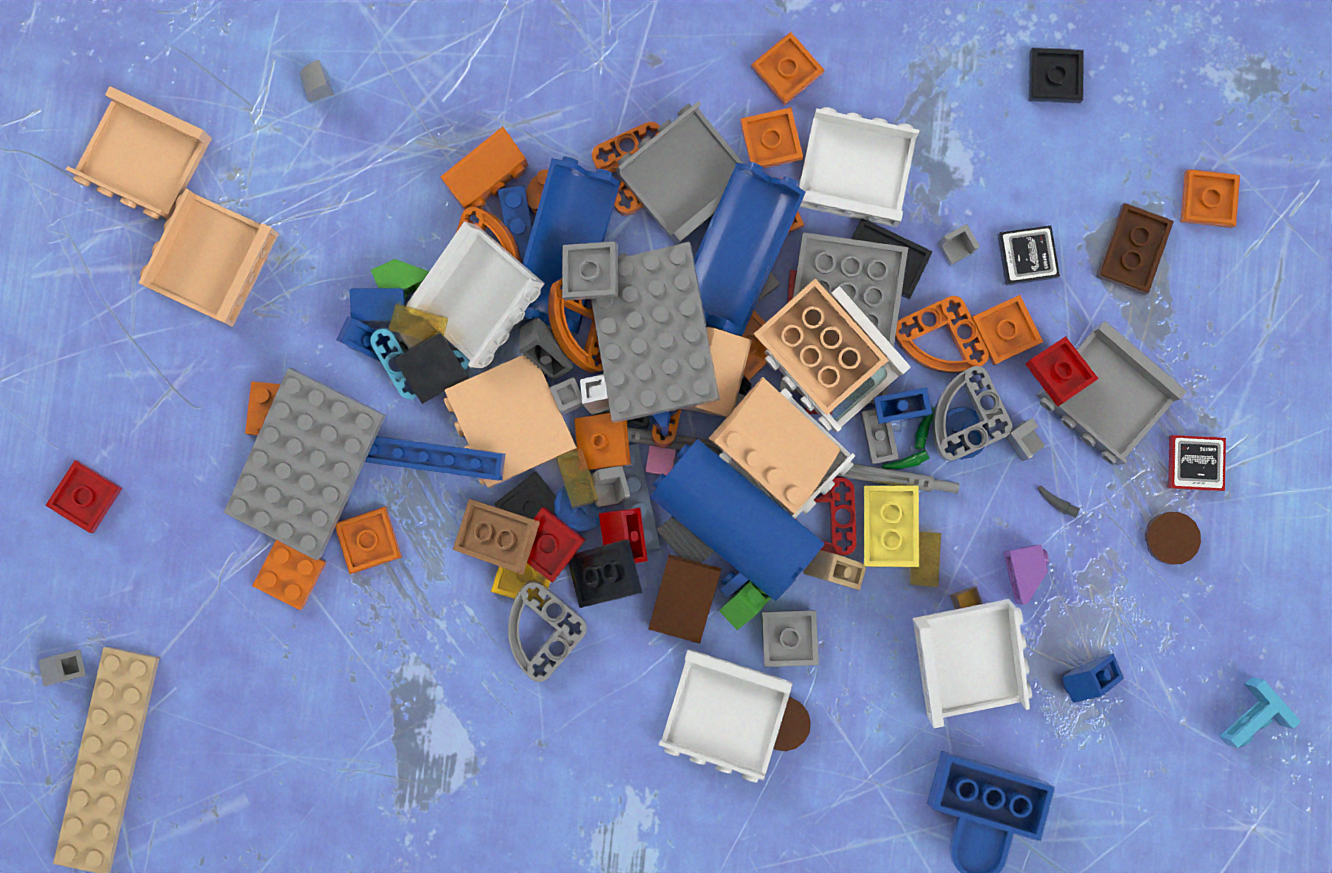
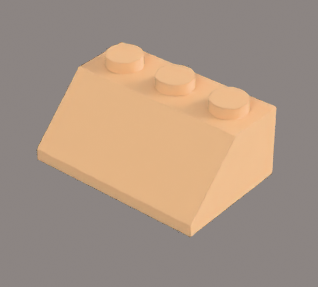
[682,327,751,418]

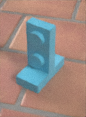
[1220,677,1301,748]

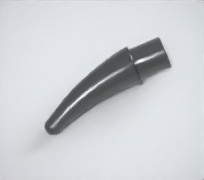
[1038,486,1080,518]

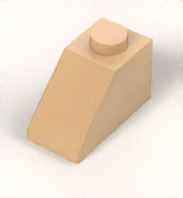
[803,550,866,590]

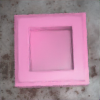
[645,446,676,476]

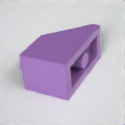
[1003,545,1049,605]

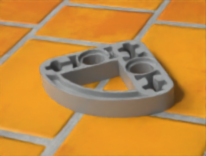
[932,366,1012,461]
[508,580,587,682]

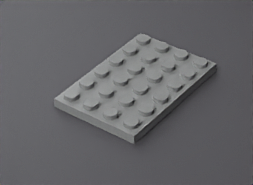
[779,232,908,404]
[591,242,720,423]
[224,368,386,560]

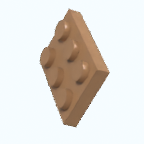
[453,499,540,574]

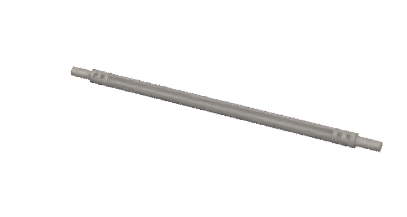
[627,426,959,494]

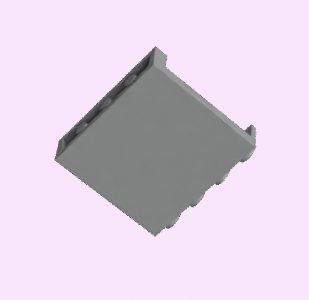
[616,101,744,245]
[1036,321,1187,465]

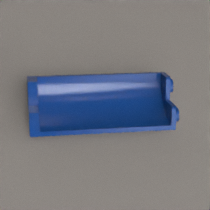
[522,156,620,334]
[694,161,806,337]
[650,439,825,601]

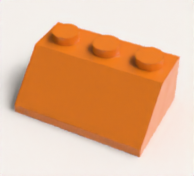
[440,126,528,210]

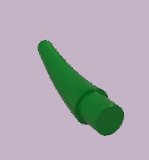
[914,407,935,450]
[883,449,930,469]

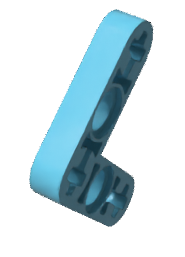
[371,328,469,399]

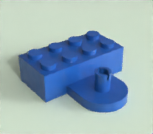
[927,751,1055,873]

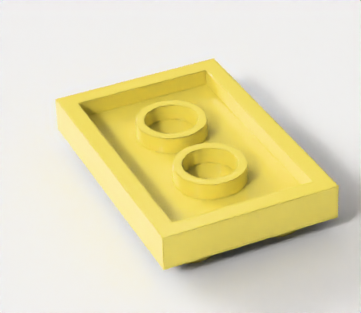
[864,486,919,567]

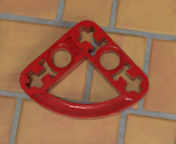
[795,478,857,555]

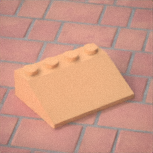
[754,279,889,415]
[708,377,841,514]

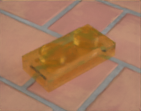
[388,303,449,340]
[556,449,598,509]
[910,532,941,587]

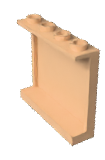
[66,86,212,220]
[138,188,279,327]
[443,355,577,489]

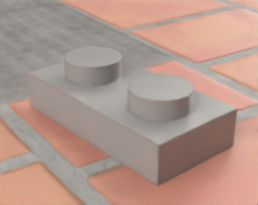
[861,409,899,465]

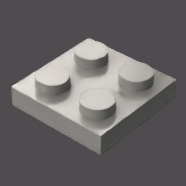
[562,241,618,300]
[762,610,819,667]

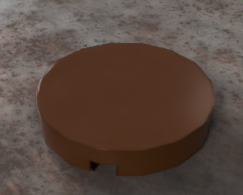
[1145,512,1201,565]
[773,697,811,751]

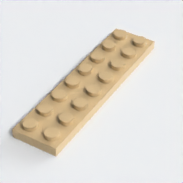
[53,647,160,873]

